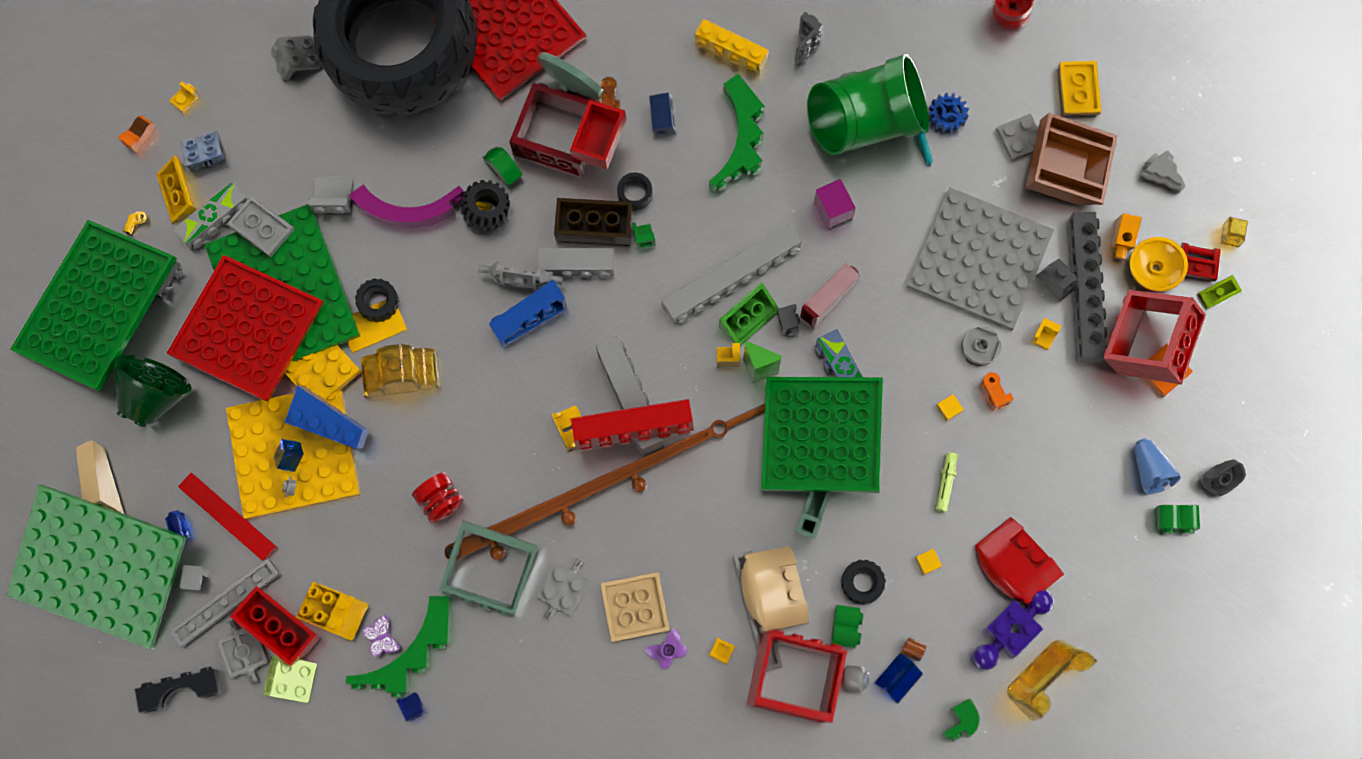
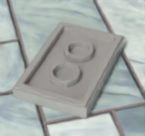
[227,196,295,258]

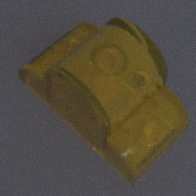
[361,344,441,398]

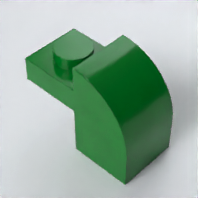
[482,146,523,186]
[941,698,980,742]

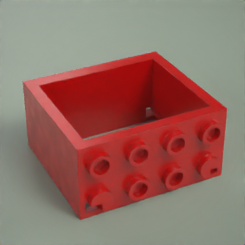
[1104,290,1206,385]
[746,629,848,723]

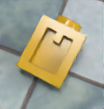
[169,81,199,114]

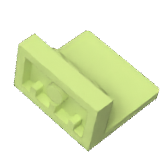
[263,655,316,703]

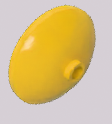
[1129,237,1188,292]

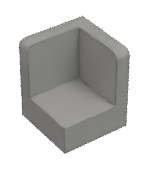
[180,565,208,591]

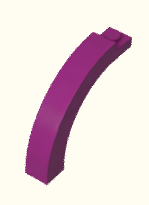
[349,184,464,229]

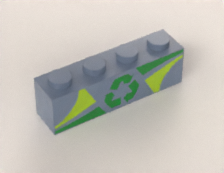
[815,329,863,377]

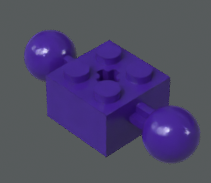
[973,590,1054,670]

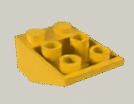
[296,581,368,641]

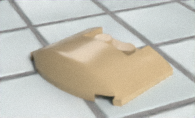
[741,546,809,632]

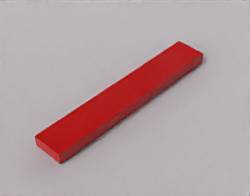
[178,472,277,561]

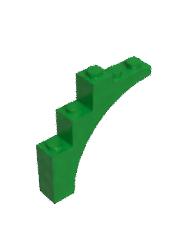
[709,74,765,193]
[346,596,452,698]

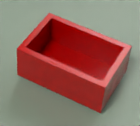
[570,100,627,170]

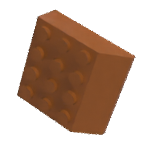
[1025,113,1117,205]

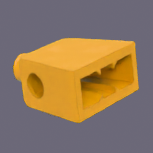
[1111,213,1142,260]

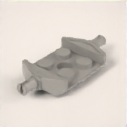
[478,261,563,290]

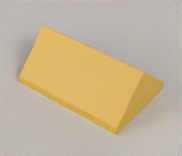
[156,156,198,223]

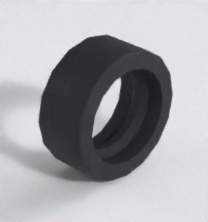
[617,172,653,210]

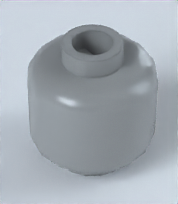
[841,665,869,693]

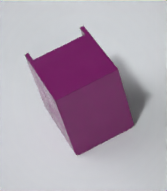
[814,179,856,230]

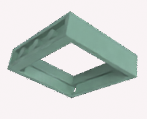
[439,520,538,616]

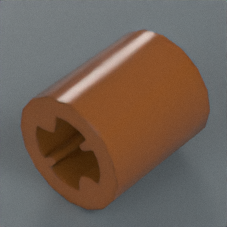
[901,637,927,662]

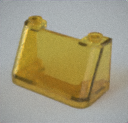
[1007,640,1097,721]

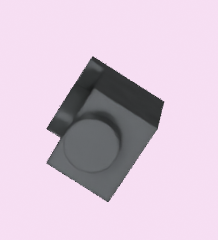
[777,304,801,336]

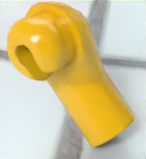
[123,211,147,235]

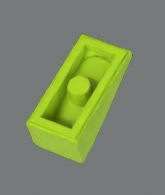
[1198,275,1242,310]

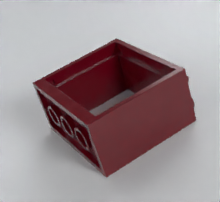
[509,82,600,178]

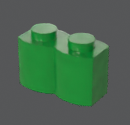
[1156,505,1200,534]
[831,605,863,649]

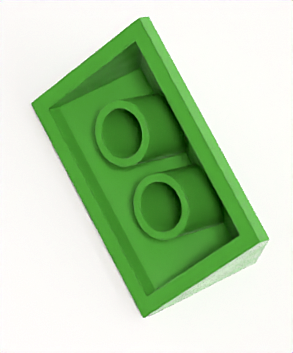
[719,282,779,346]
[743,341,782,383]

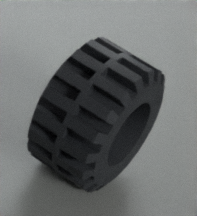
[461,180,510,232]

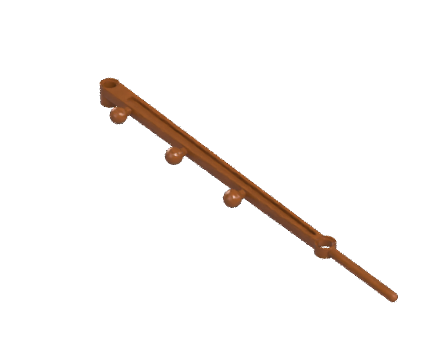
[444,403,765,561]

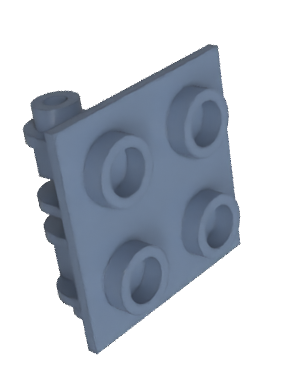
[181,131,225,171]

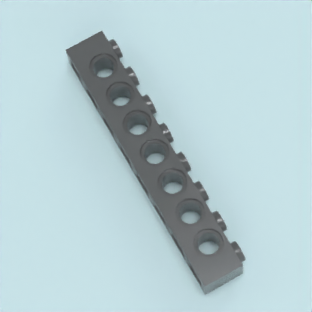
[1069,212,1108,363]

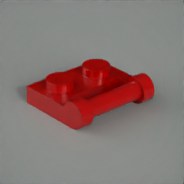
[1181,242,1221,281]

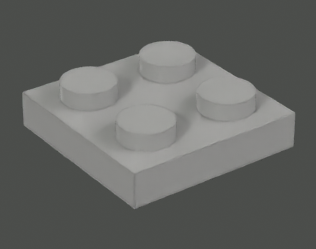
[996,114,1038,161]

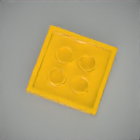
[285,345,361,401]

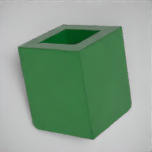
[632,222,655,249]

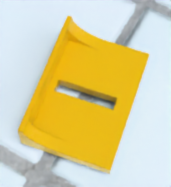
[551,405,581,451]

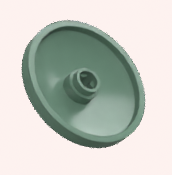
[536,52,604,99]

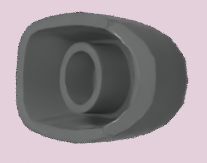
[1202,459,1246,496]

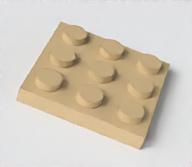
[600,572,670,643]

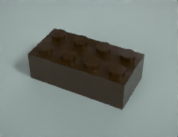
[554,198,633,245]

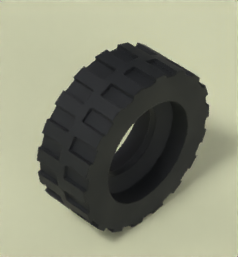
[355,278,399,322]
[841,559,886,605]

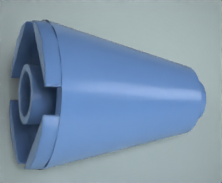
[1134,438,1181,495]

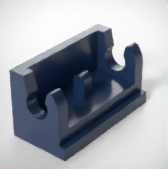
[649,92,676,135]

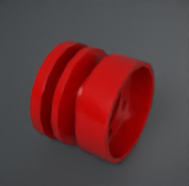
[992,0,1034,30]
[412,472,464,523]

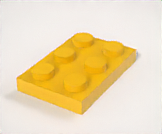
[1059,61,1102,116]

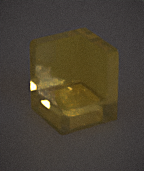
[1220,217,1248,248]

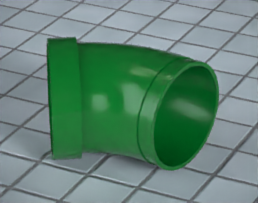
[807,54,929,155]

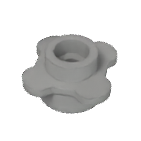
[282,476,297,497]

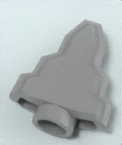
[1141,150,1185,192]

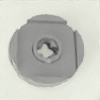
[962,326,1001,365]

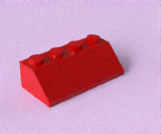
[229,586,320,667]

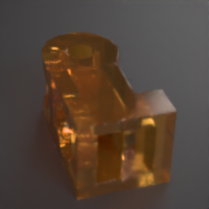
[601,77,621,109]

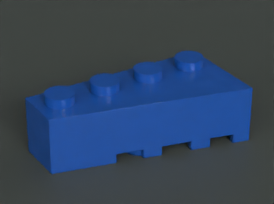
[489,280,567,347]
[285,386,369,449]

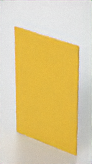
[347,300,407,353]

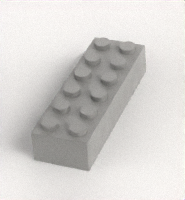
[595,336,666,457]

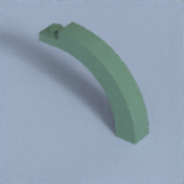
[796,492,831,539]

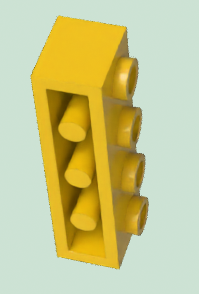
[695,19,769,74]

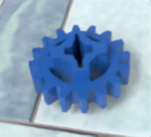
[929,92,969,133]

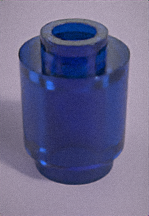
[165,510,190,537]

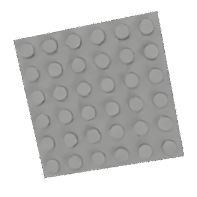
[907,187,1054,331]

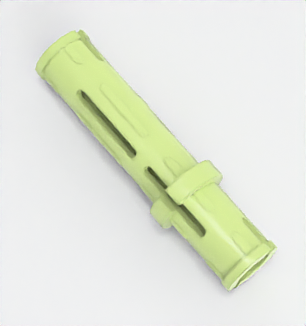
[935,452,959,512]

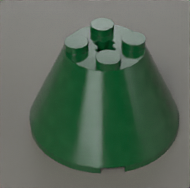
[115,355,192,427]

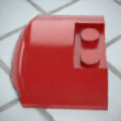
[975,517,1064,605]

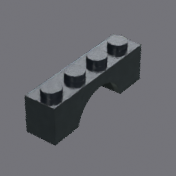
[135,667,223,714]

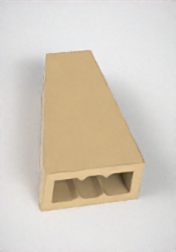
[76,440,124,514]

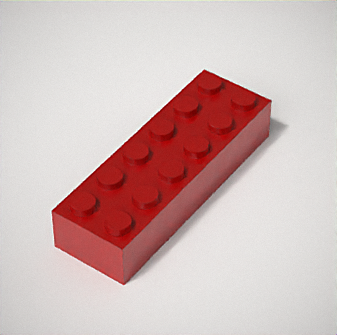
[571,399,694,451]

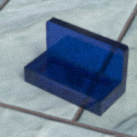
[875,653,923,703]

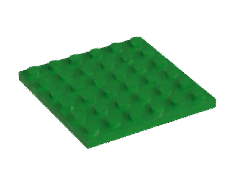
[761,377,883,493]

